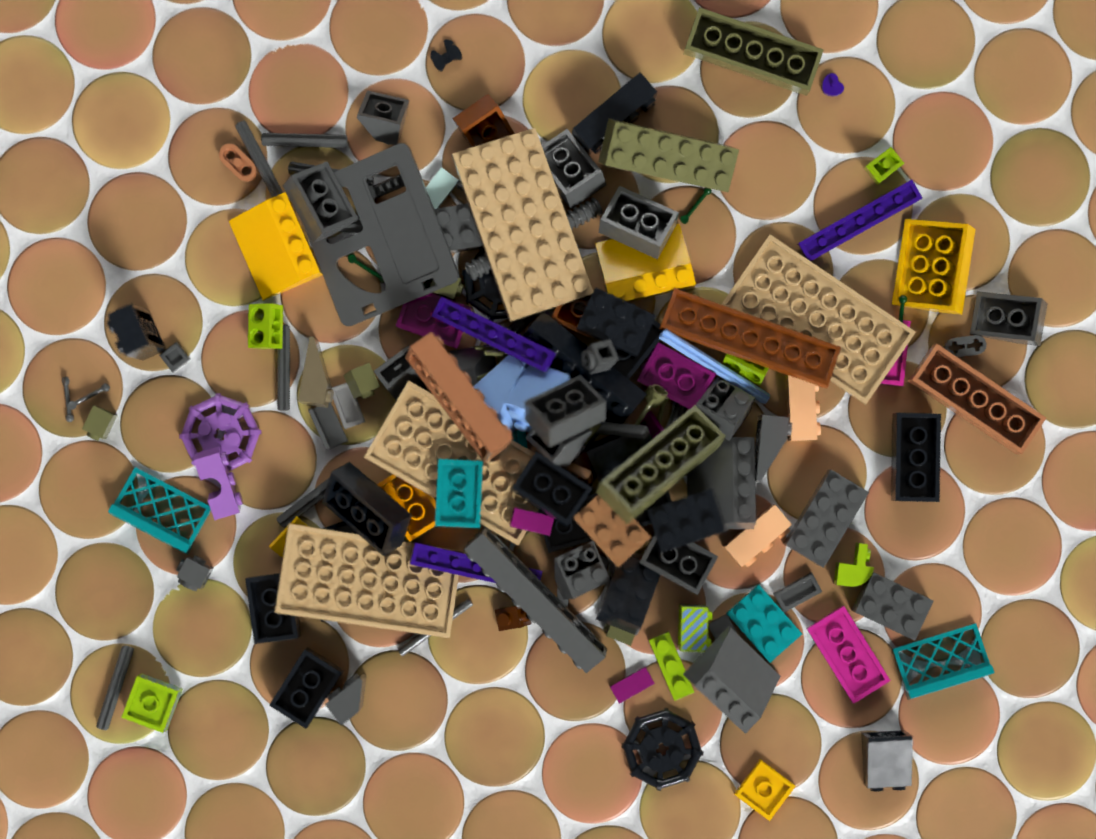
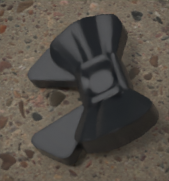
[431,40,463,72]

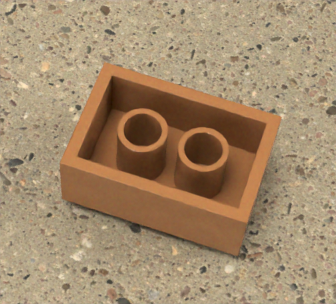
[573,494,651,567]

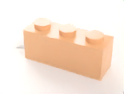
[786,375,821,441]
[723,504,792,567]

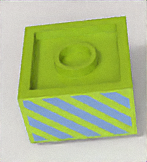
[678,604,712,652]
[121,673,183,733]

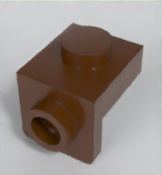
[495,606,532,631]

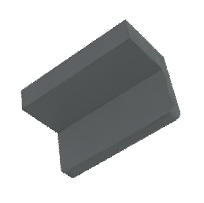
[308,402,348,450]

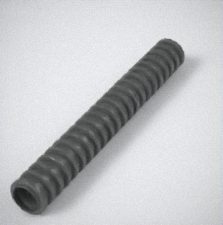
[465,198,603,281]

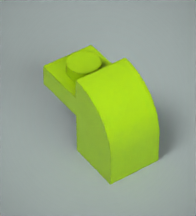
[834,543,874,587]

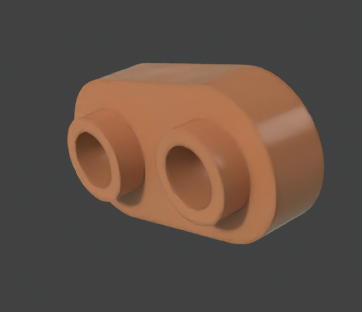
[219,144,257,182]

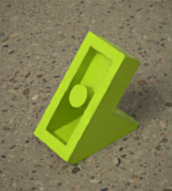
[864,147,905,185]

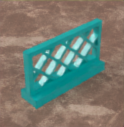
[108,467,211,555]
[892,623,995,700]

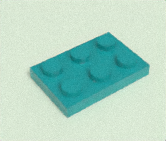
[435,459,483,528]
[726,584,802,663]

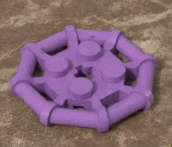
[179,393,262,471]

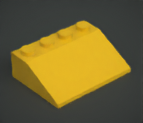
[229,192,323,301]
[892,219,976,315]
[595,223,696,302]

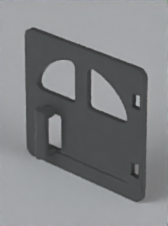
[304,143,459,326]

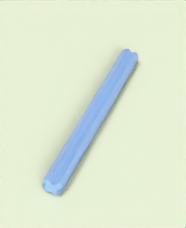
[659,329,770,404]

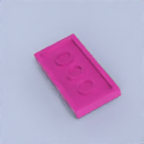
[806,606,891,704]

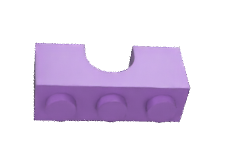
[193,446,243,520]

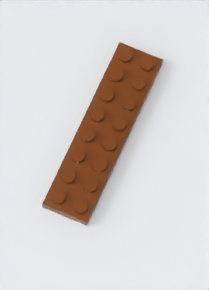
[659,288,841,389]

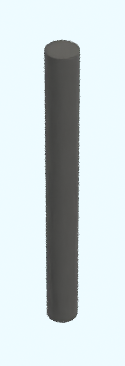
[398,598,473,657]

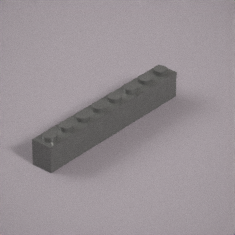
[464,527,608,673]

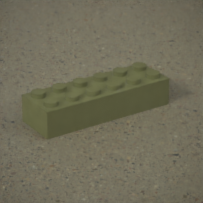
[684,7,824,96]
[598,119,739,192]
[596,405,726,524]

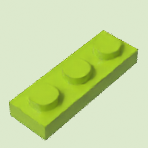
[649,631,694,701]

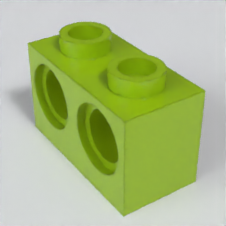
[247,303,283,349]
[722,354,769,386]

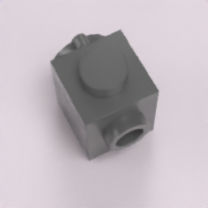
[581,339,619,374]
[176,555,214,591]

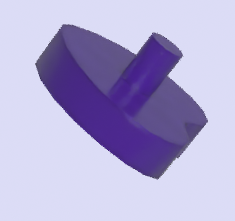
[822,73,844,96]

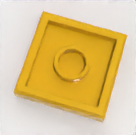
[734,759,796,821]

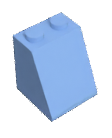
[473,355,528,433]
[504,365,570,432]

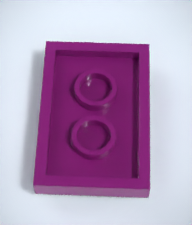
[396,293,472,349]
[637,342,716,409]

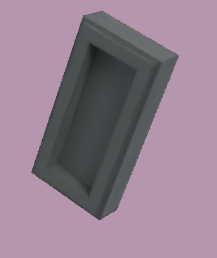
[773,572,822,613]

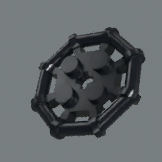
[461,248,508,322]
[621,708,704,791]

